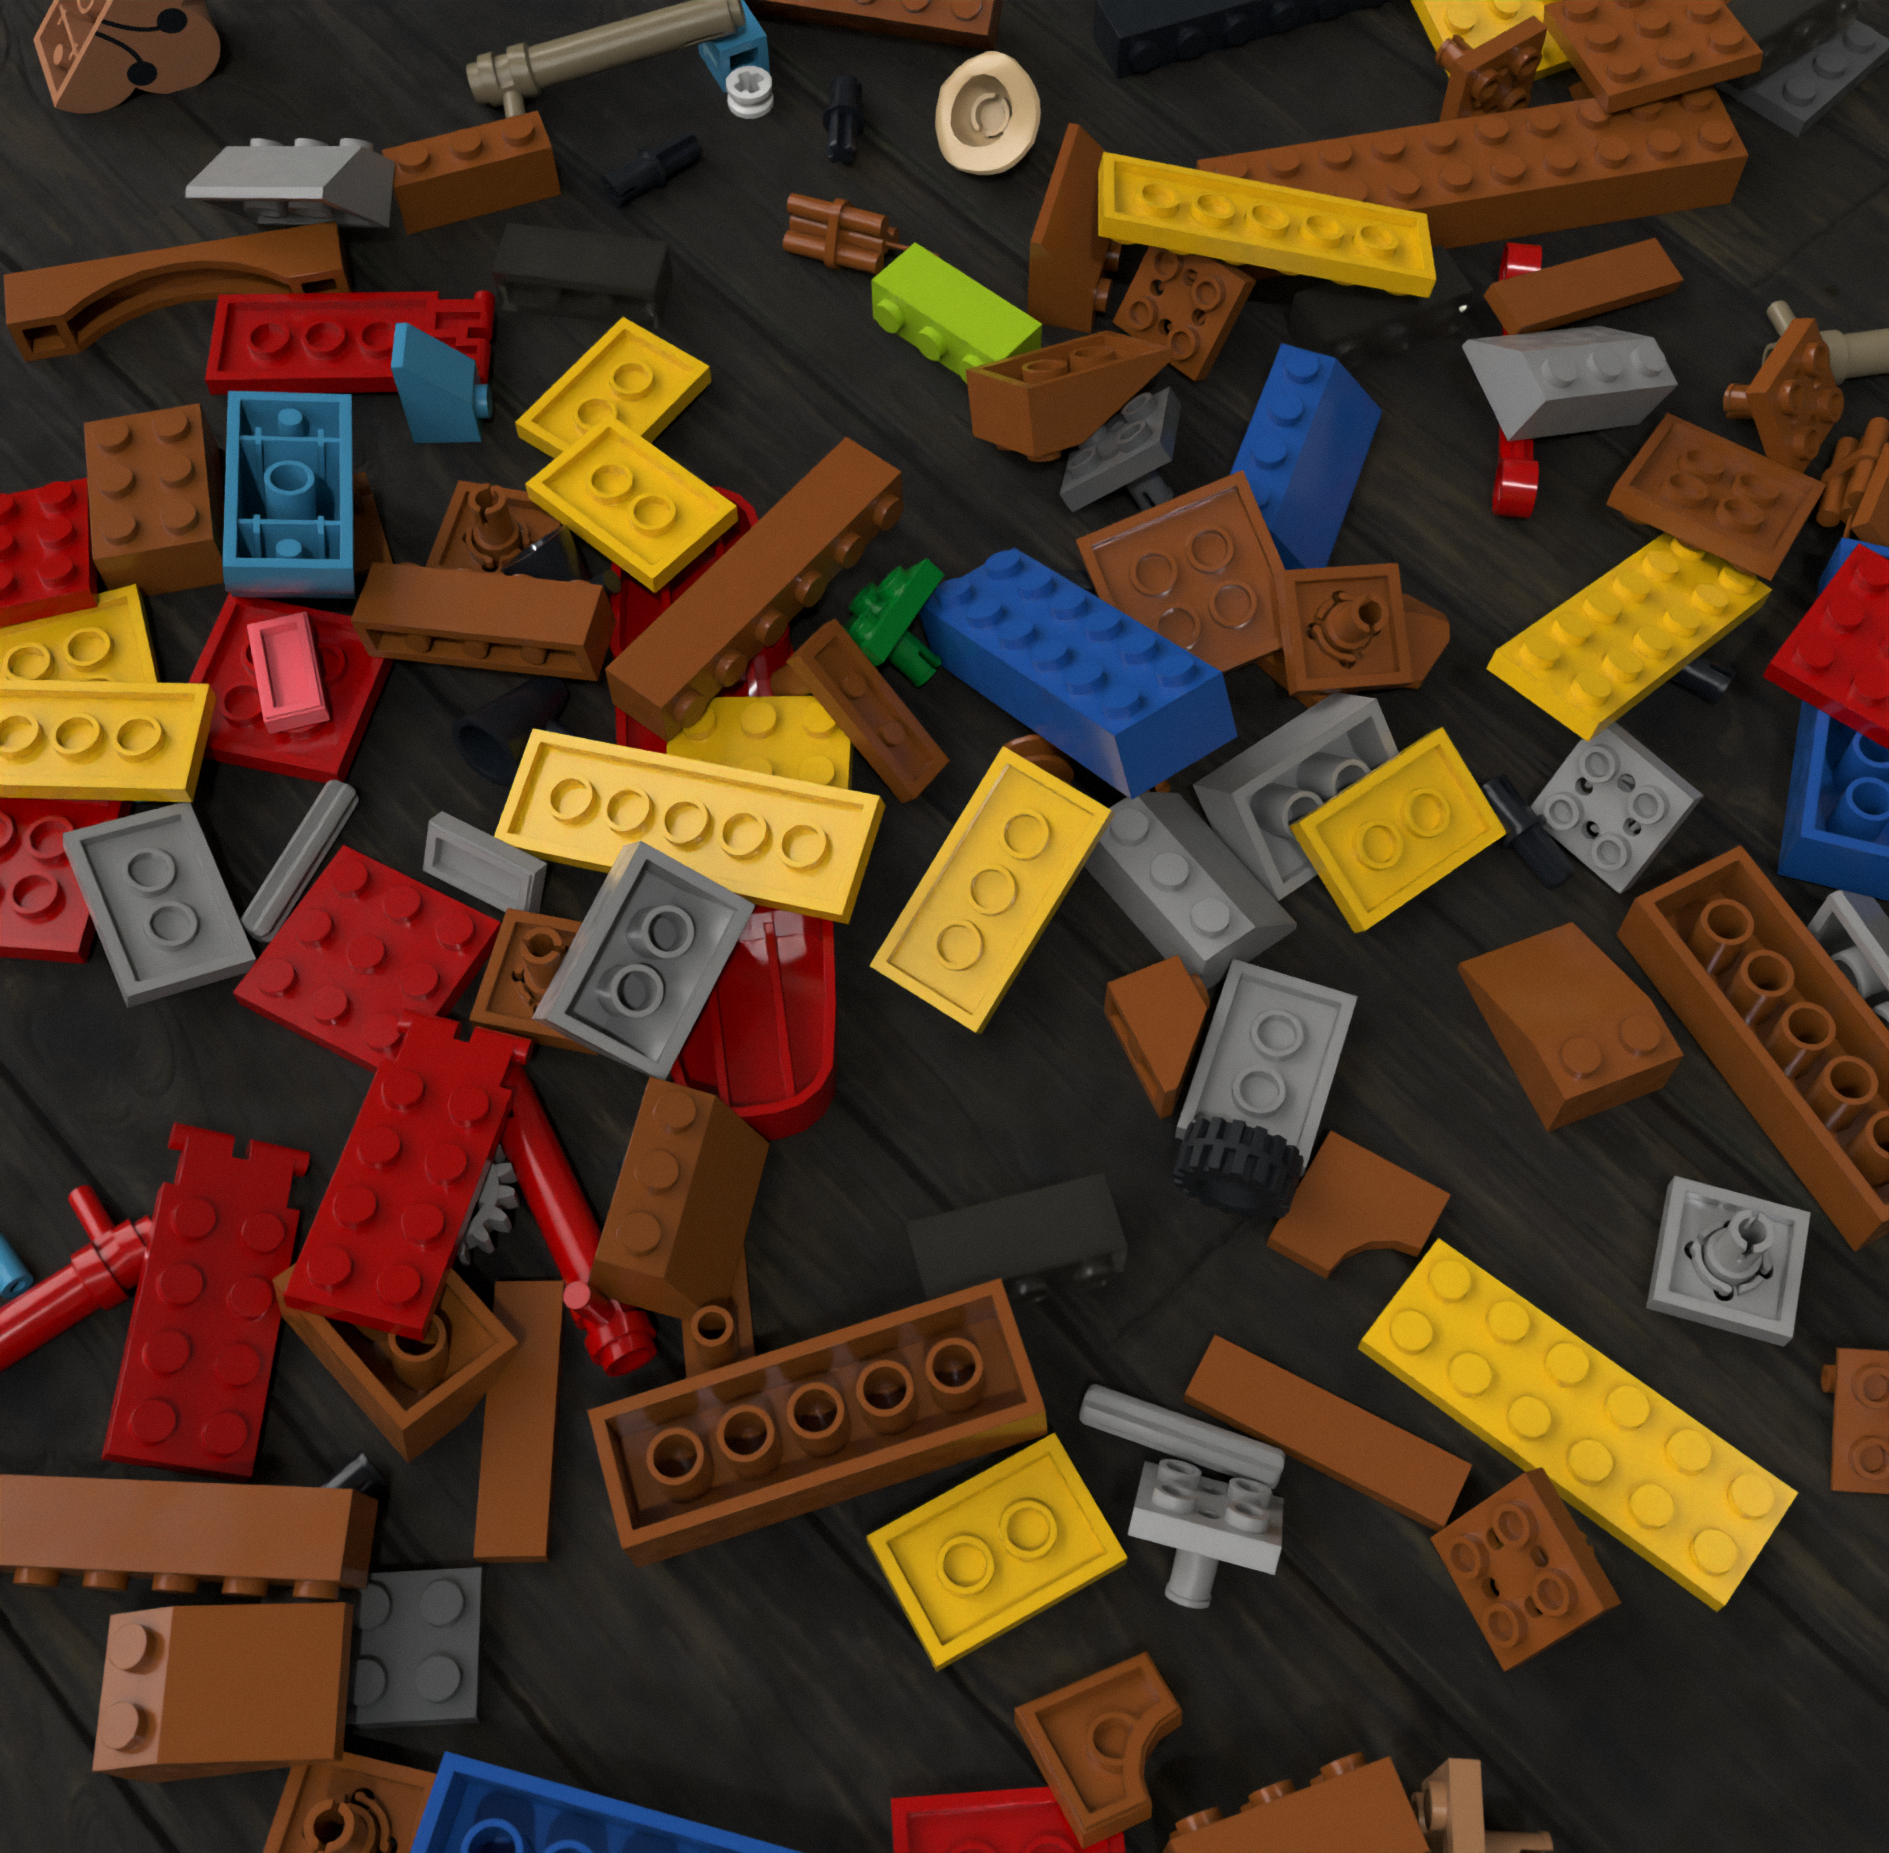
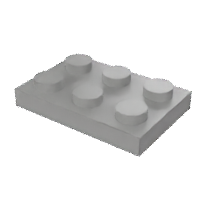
[63,802,256,1008]
[1175,959,1358,1178]

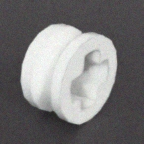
[726,66,774,119]

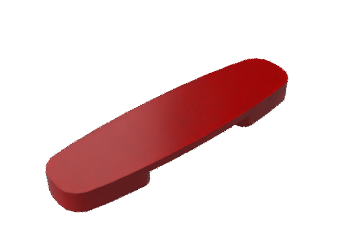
[609,486,839,1141]

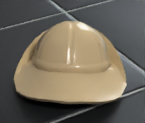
[935,51,1041,175]

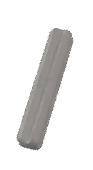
[240,779,359,943]
[1080,1384,1285,1489]

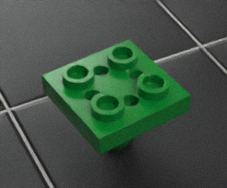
[841,558,945,687]

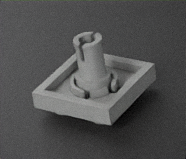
[1531,722,1704,894]
[1646,1176,1811,1347]
[1128,1459,1284,1609]

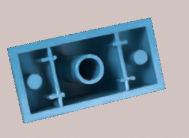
[223,391,355,599]

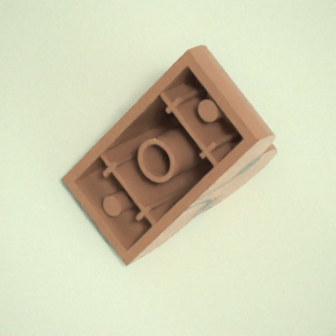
[33,0,220,114]

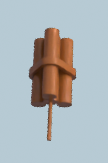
[783,192,940,275]
[1816,417,1889,539]

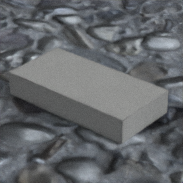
[423,811,547,914]

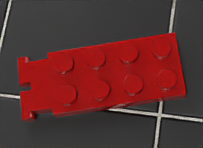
[205,290,496,395]
[283,1008,534,1342]
[101,1122,310,1483]

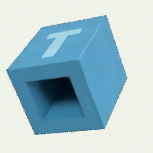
[698,0,770,92]

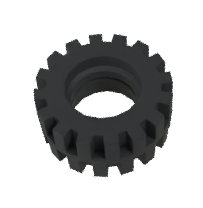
[1172,1117,1304,1220]

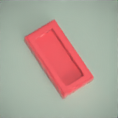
[247,611,330,734]

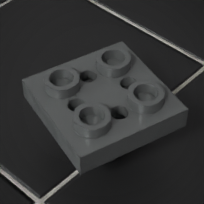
[1060,386,1182,513]

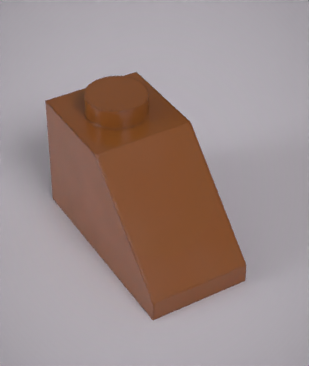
[1104,955,1210,1119]

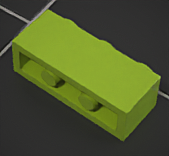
[871,242,1042,384]

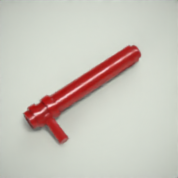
[499,1063,657,1377]
[0,1185,152,1373]

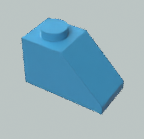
[391,323,493,443]

